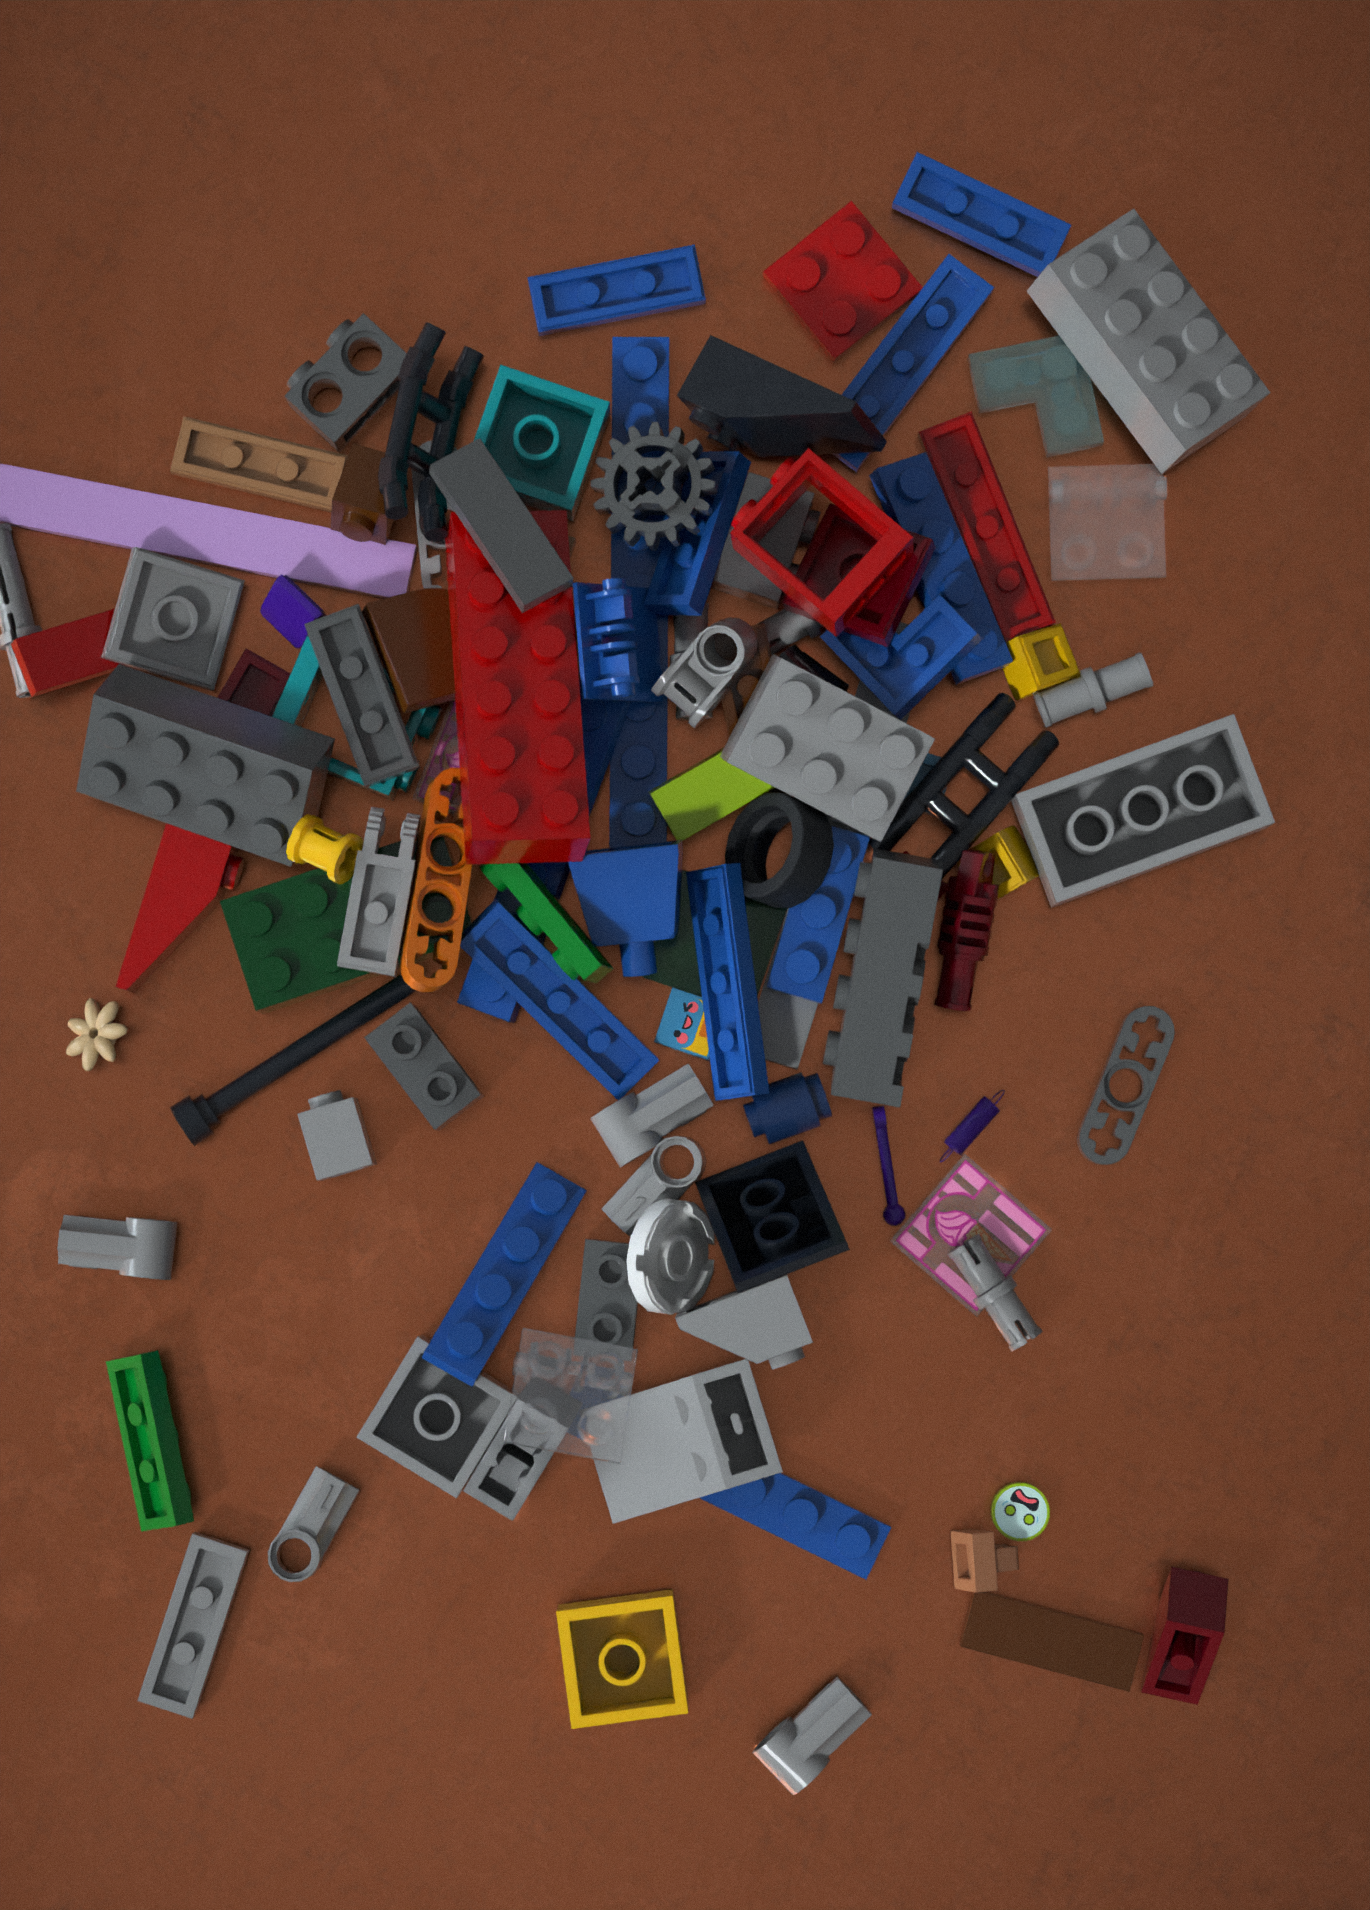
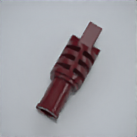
[934,849,999,1011]

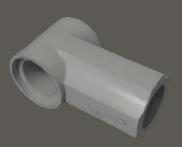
[590,1063,714,1168]
[601,1136,707,1237]
[57,1215,177,1280]
[268,1466,360,1582]
[752,1676,872,1796]

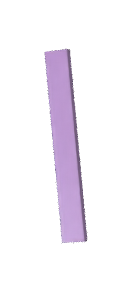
[0,463,417,599]

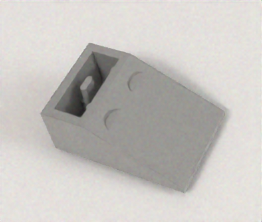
[579,1359,783,1524]

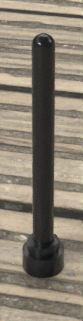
[170,974,416,1146]

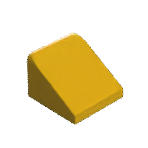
[1002,623,1081,700]
[957,825,1039,899]

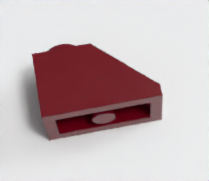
[1141,1566,1229,1705]

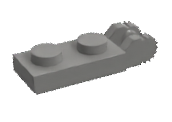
[337,807,421,977]

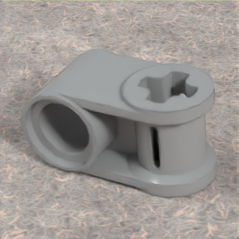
[651,617,758,729]

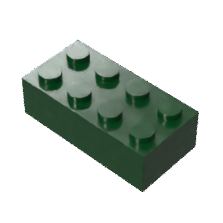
[220,835,473,1014]

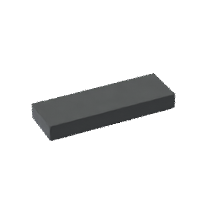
[429,438,574,613]
[304,604,420,788]

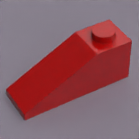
[115,823,244,993]

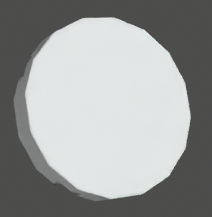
[626,1198,715,1315]

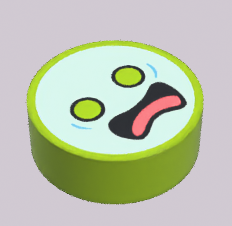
[991,1482,1050,1541]

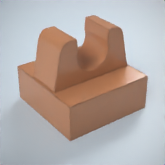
[950,1529,1019,1593]

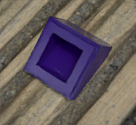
[260,574,327,649]

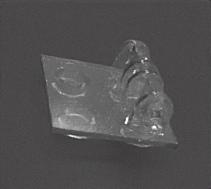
[1048,464,1167,581]
[504,1328,638,1464]

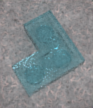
[967,336,1104,457]

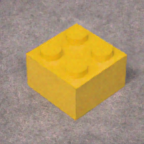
[556,1589,689,1729]

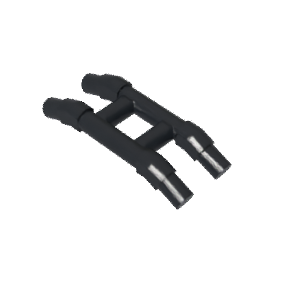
[378,322,485,542]
[869,693,1059,880]

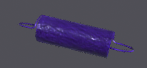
[940,1090,1005,1162]

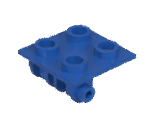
[573,578,664,703]

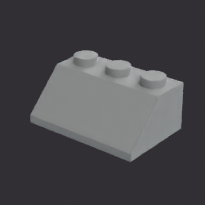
[675,1274,813,1370]

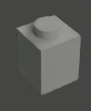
[297,1090,377,1181]

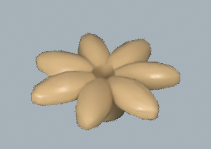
[66,998,128,1071]

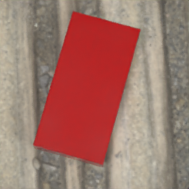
[11,608,130,697]

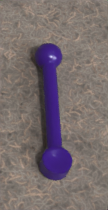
[872,1106,906,1226]

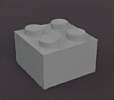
[356,1334,520,1498]

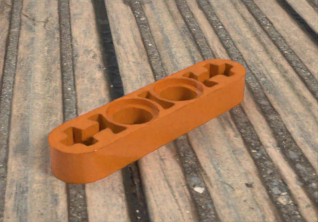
[400,768,472,992]

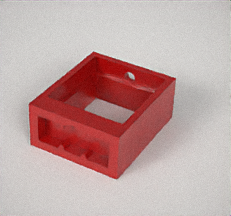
[730,448,914,638]

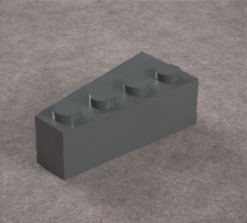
[823,848,943,1108]

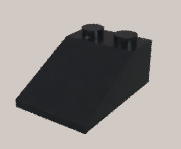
[677,335,887,457]
[695,1140,850,1293]

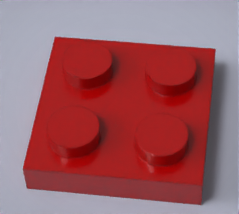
[763,200,923,363]

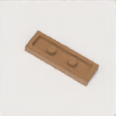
[170,416,348,512]

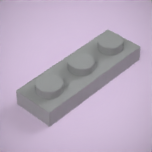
[137,1532,250,1719]

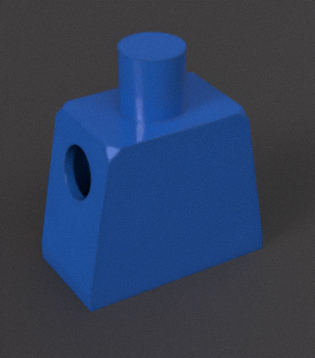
[568,840,683,977]

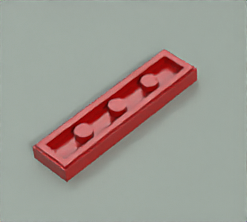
[918,411,1056,642]

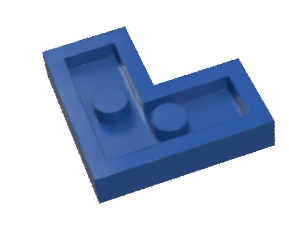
[820,594,983,720]

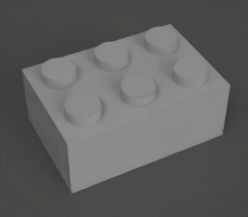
[720,654,935,842]

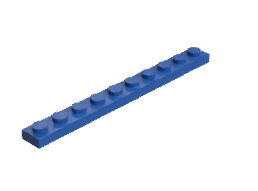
[609,337,669,848]

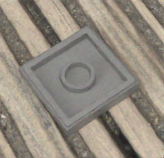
[101,547,245,691]

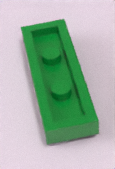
[479,863,614,984]
[106,1350,194,1532]

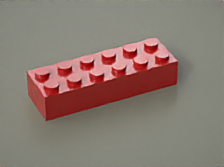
[445,510,591,865]

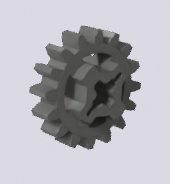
[590,422,718,551]

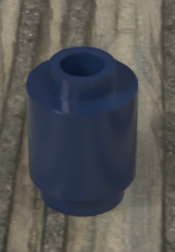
[743,1072,832,1144]

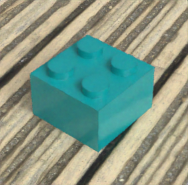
[474,364,611,521]

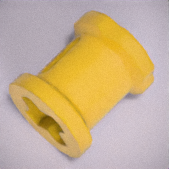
[286,814,364,884]

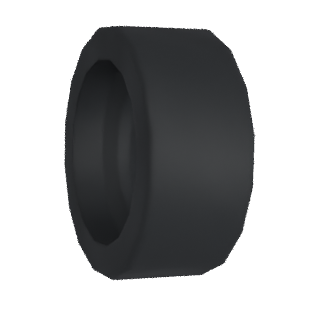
[725,793,834,908]

